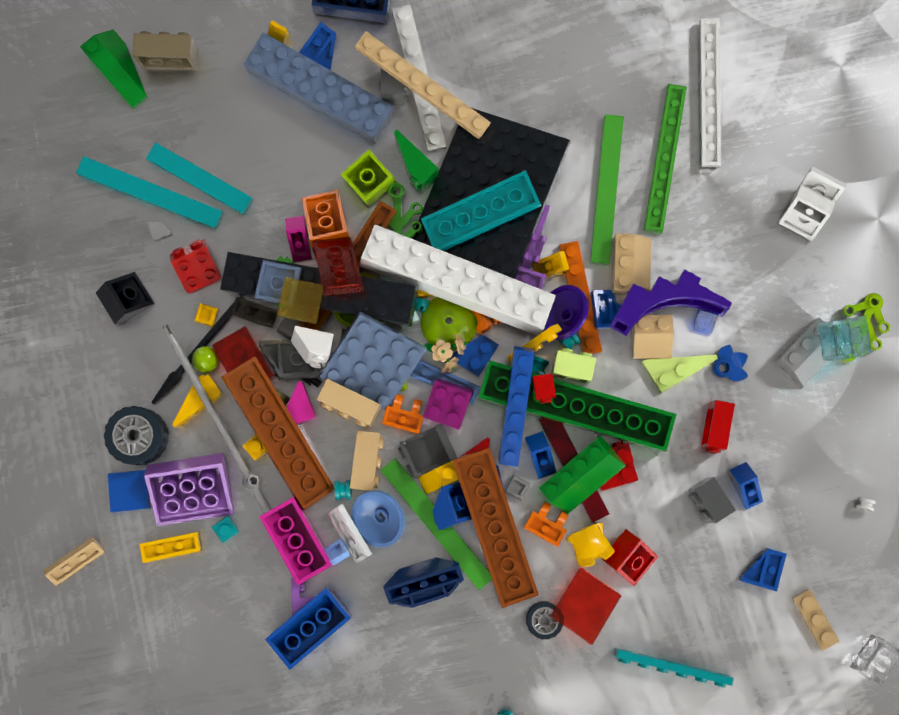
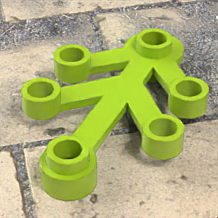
[834,293,890,362]

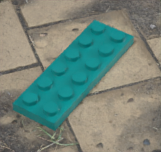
[421,170,542,251]

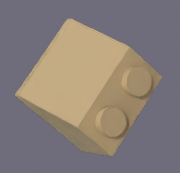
[631,315,673,359]

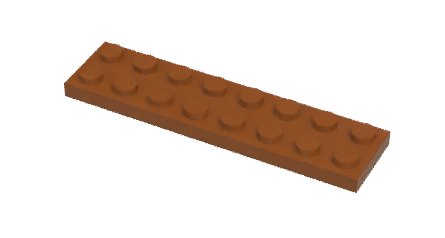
[221,356,334,510]
[452,447,539,608]

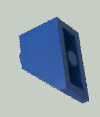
[525,431,557,479]
[729,462,763,510]

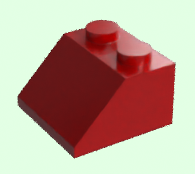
[602,529,659,587]

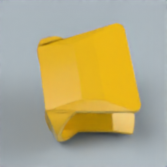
[565,522,615,567]

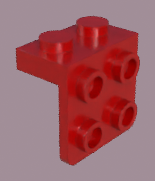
[170,239,221,293]

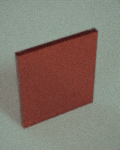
[550,567,621,645]

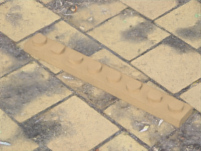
[354,31,491,139]

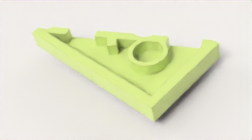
[641,354,718,393]

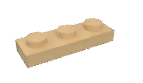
[43,537,105,586]
[792,589,840,651]

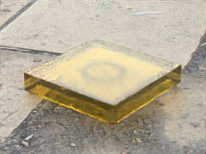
[277,277,324,324]

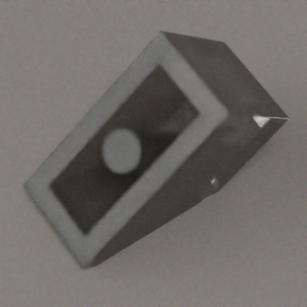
[231,296,278,328]

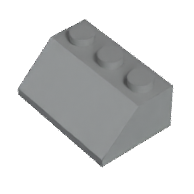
[775,317,842,387]

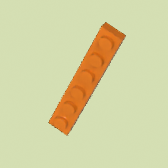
[559,241,602,354]

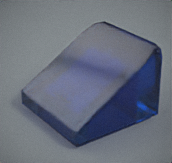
[693,310,718,334]

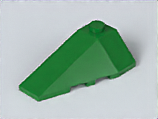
[80,29,147,108]

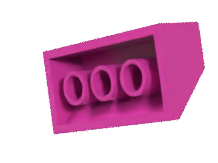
[259,497,333,585]

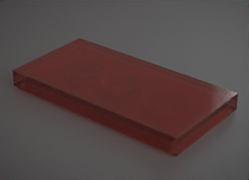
[313,237,363,296]

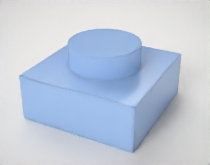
[325,539,350,566]

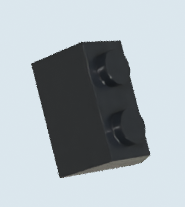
[96,272,155,325]

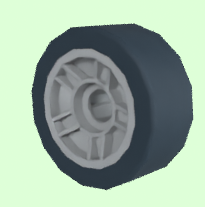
[526,601,563,639]

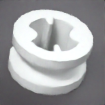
[856,497,876,511]

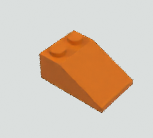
[302,190,351,254]

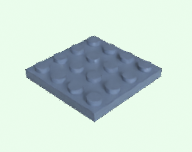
[319,311,427,411]

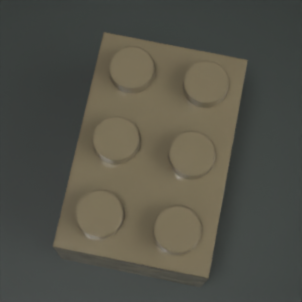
[133,31,198,69]

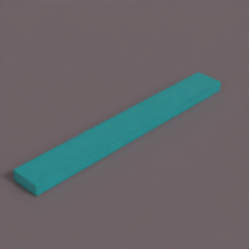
[76,156,223,229]

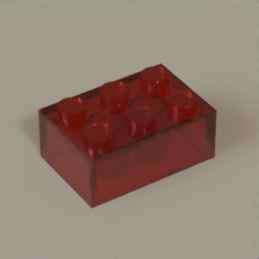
[212,326,276,381]

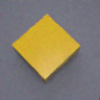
[194,303,219,327]

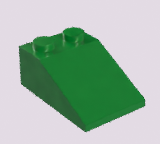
[394,129,439,193]

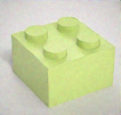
[551,348,596,384]

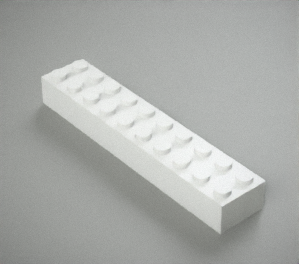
[359,225,556,336]

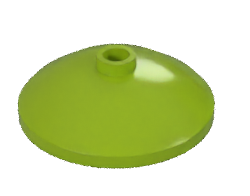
[420,297,477,351]

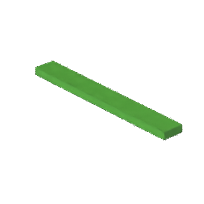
[643,84,687,233]
[590,114,624,265]
[380,458,492,590]

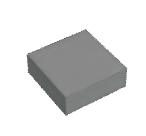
[504,474,530,500]

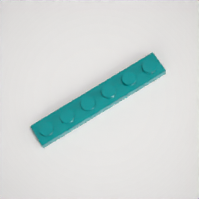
[614,648,734,688]

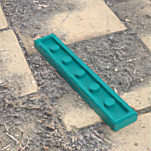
[146,142,253,215]

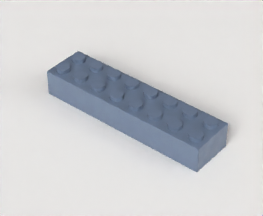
[244,32,394,144]

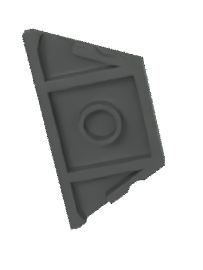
[259,340,333,379]

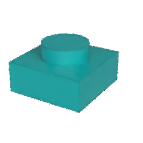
[211,515,239,543]

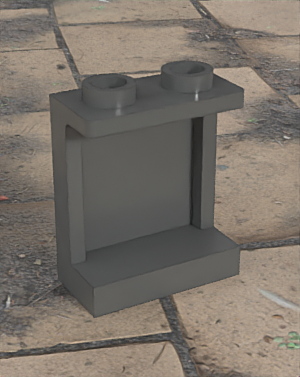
[398,423,457,478]

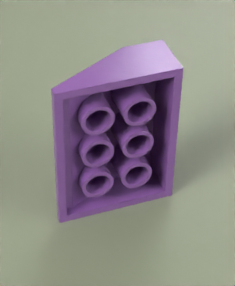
[144,453,234,526]

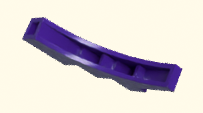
[609,269,732,336]

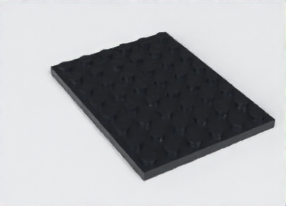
[411,107,571,279]

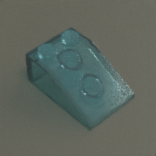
[818,315,872,361]

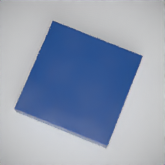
[108,470,150,512]

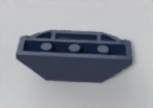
[383,557,464,608]

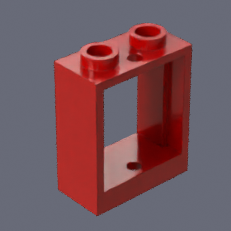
[700,400,735,454]

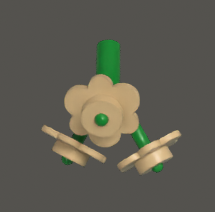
[424,333,466,373]

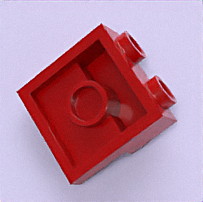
[600,440,638,491]

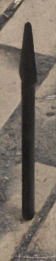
[152,296,244,404]

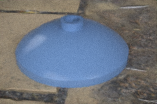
[351,490,405,547]

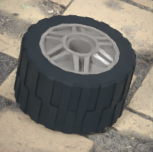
[104,406,169,465]

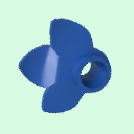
[713,344,748,381]

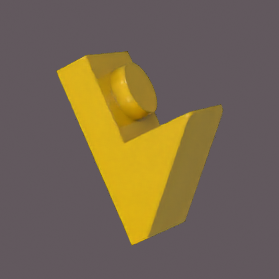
[532,251,569,279]

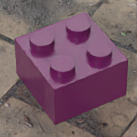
[423,378,474,430]

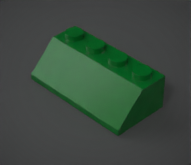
[539,436,626,514]

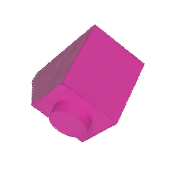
[285,215,312,262]
[287,381,317,426]

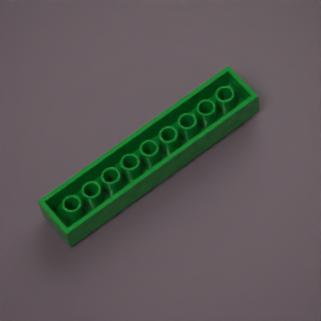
[478,360,677,452]

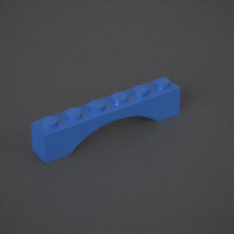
[498,346,535,467]

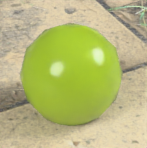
[192,346,219,373]

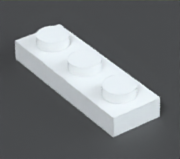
[327,504,372,564]

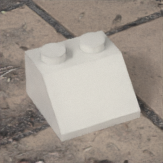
[291,326,334,368]

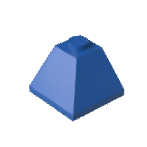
[433,483,472,530]

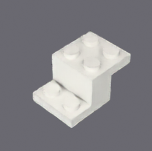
[779,166,846,241]

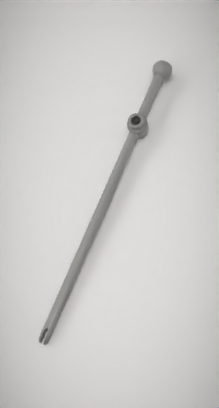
[163,325,270,514]

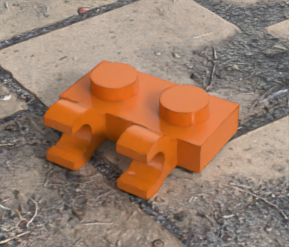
[382,394,424,434]
[524,501,569,547]

